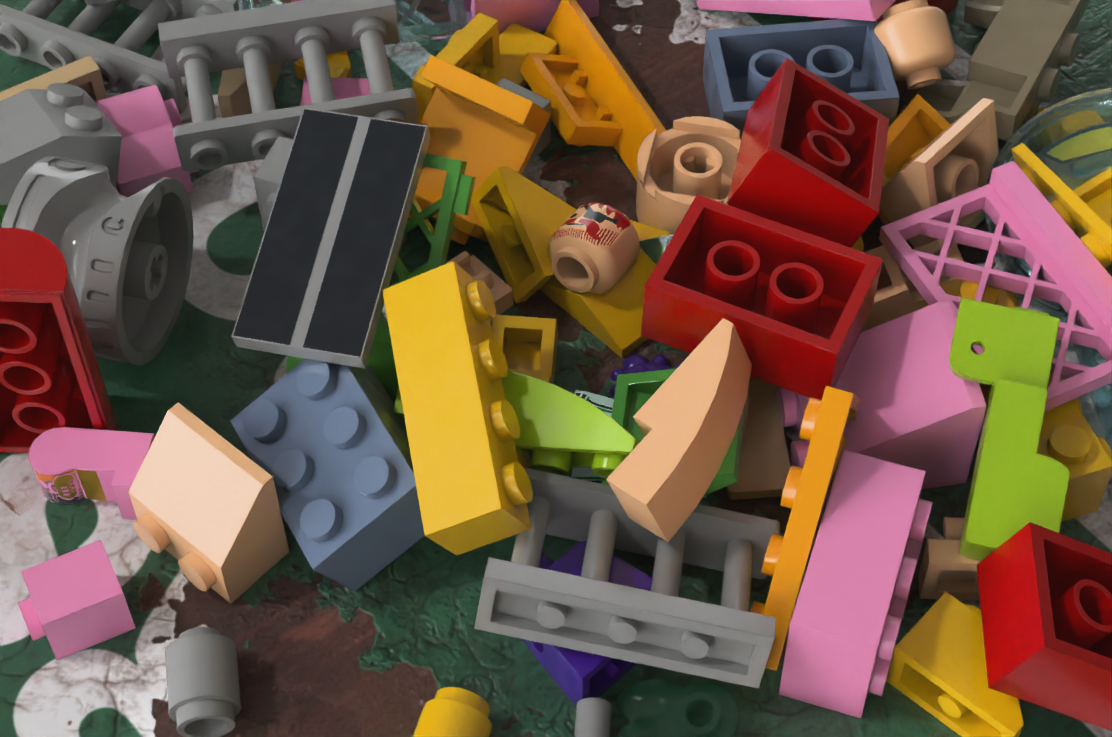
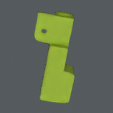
[948,297,1070,561]

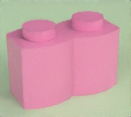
[95,84,199,198]

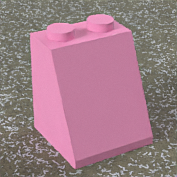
[776,301,987,503]

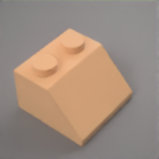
[128,402,289,604]

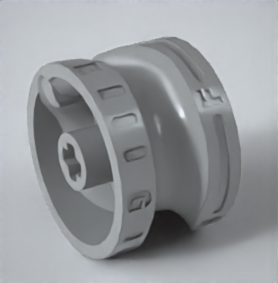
[1,156,194,366]

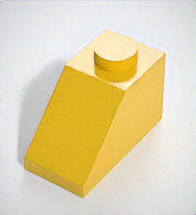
[886,592,1024,737]

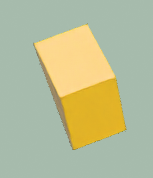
[471,166,577,303]

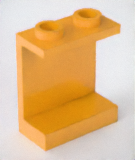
[408,55,551,245]

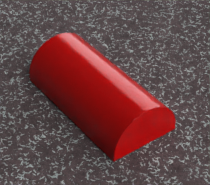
[0,228,119,453]

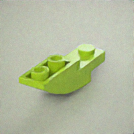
[393,371,641,478]

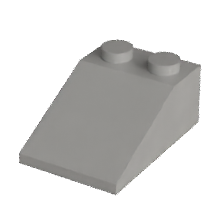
[0,83,122,205]

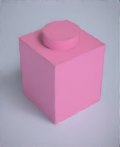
[18,540,136,660]

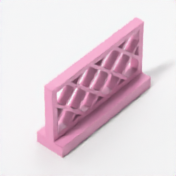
[879,160,1112,411]

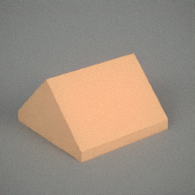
[880,98,1000,248]

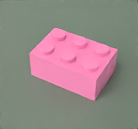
[778,450,933,718]

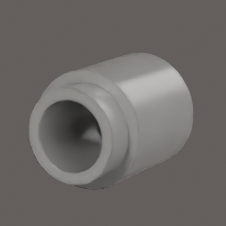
[165,627,241,737]

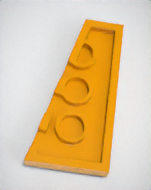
[750,386,861,671]

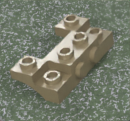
[901,0,1091,142]

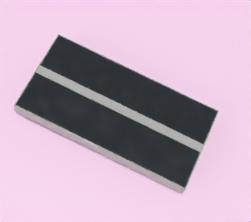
[231,108,431,369]

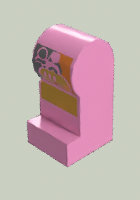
[28,427,155,520]

